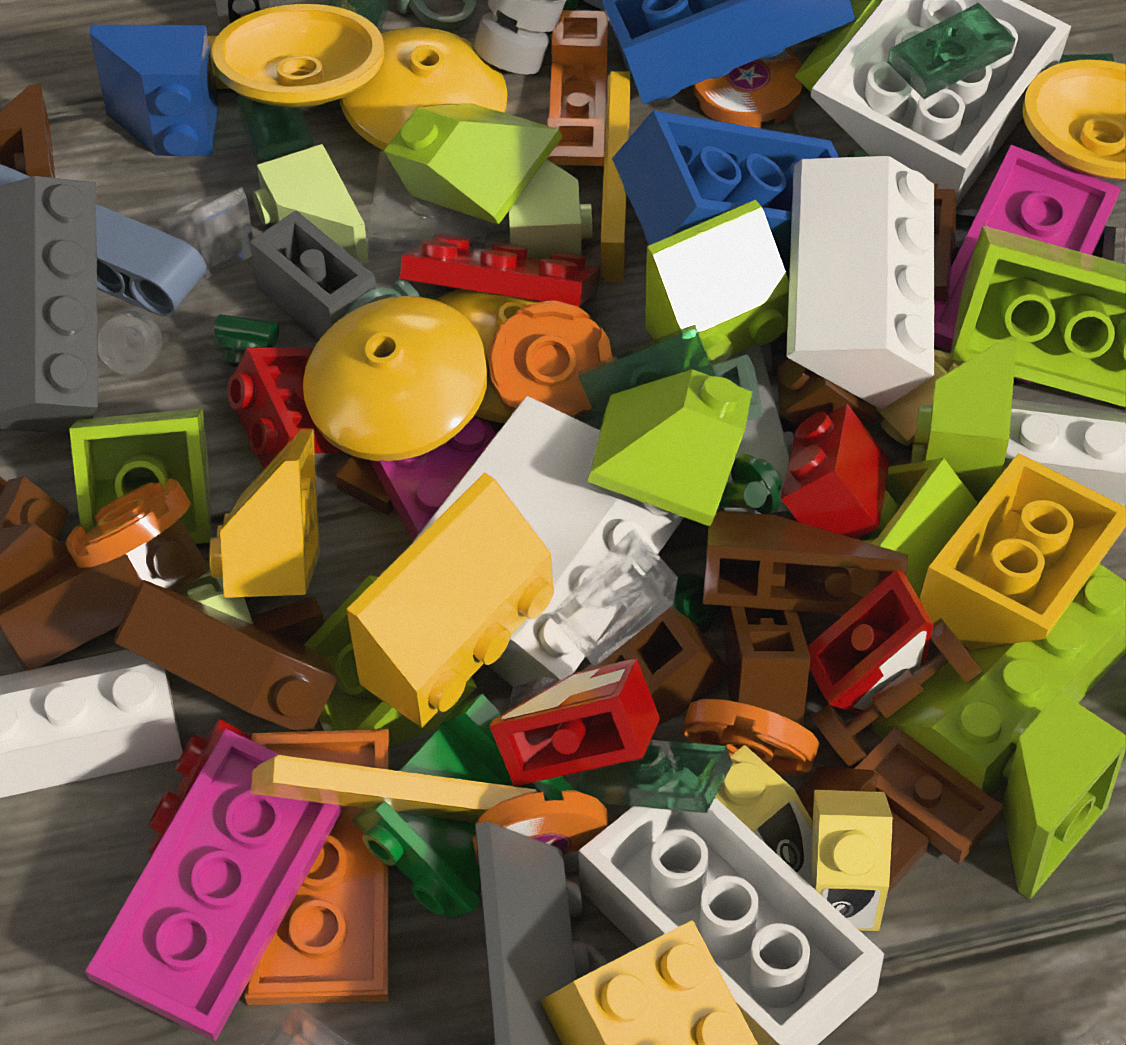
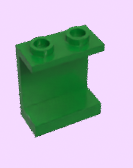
[352,694,574,919]

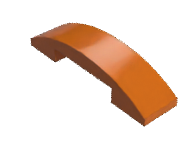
[547,10,609,166]

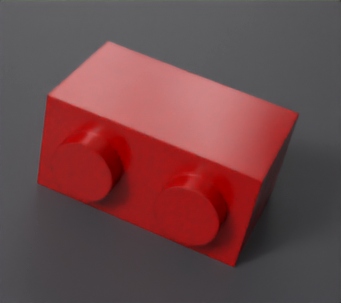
[781,404,890,539]

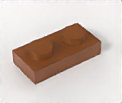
[854,726,1004,865]

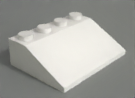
[811,0,1071,207]
[407,396,684,699]

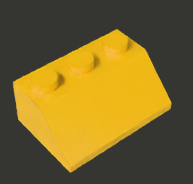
[210,429,320,598]
[919,453,1126,650]
[346,472,554,728]

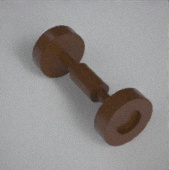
[812,618,983,769]

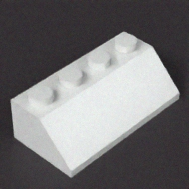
[787,156,934,410]
[1002,399,1126,507]
[0,649,183,798]

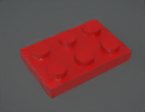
[400,234,600,307]

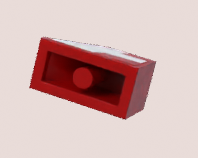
[807,570,934,714]
[490,658,660,787]

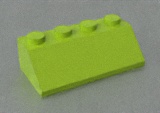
[950,225,1126,407]
[871,564,1126,795]

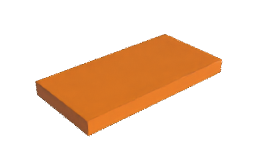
[245,729,390,1006]

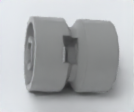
[472,0,566,75]

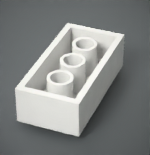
[579,767,884,1045]

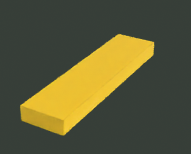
[601,71,631,282]
[251,755,538,823]

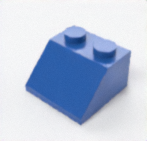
[89,25,219,156]

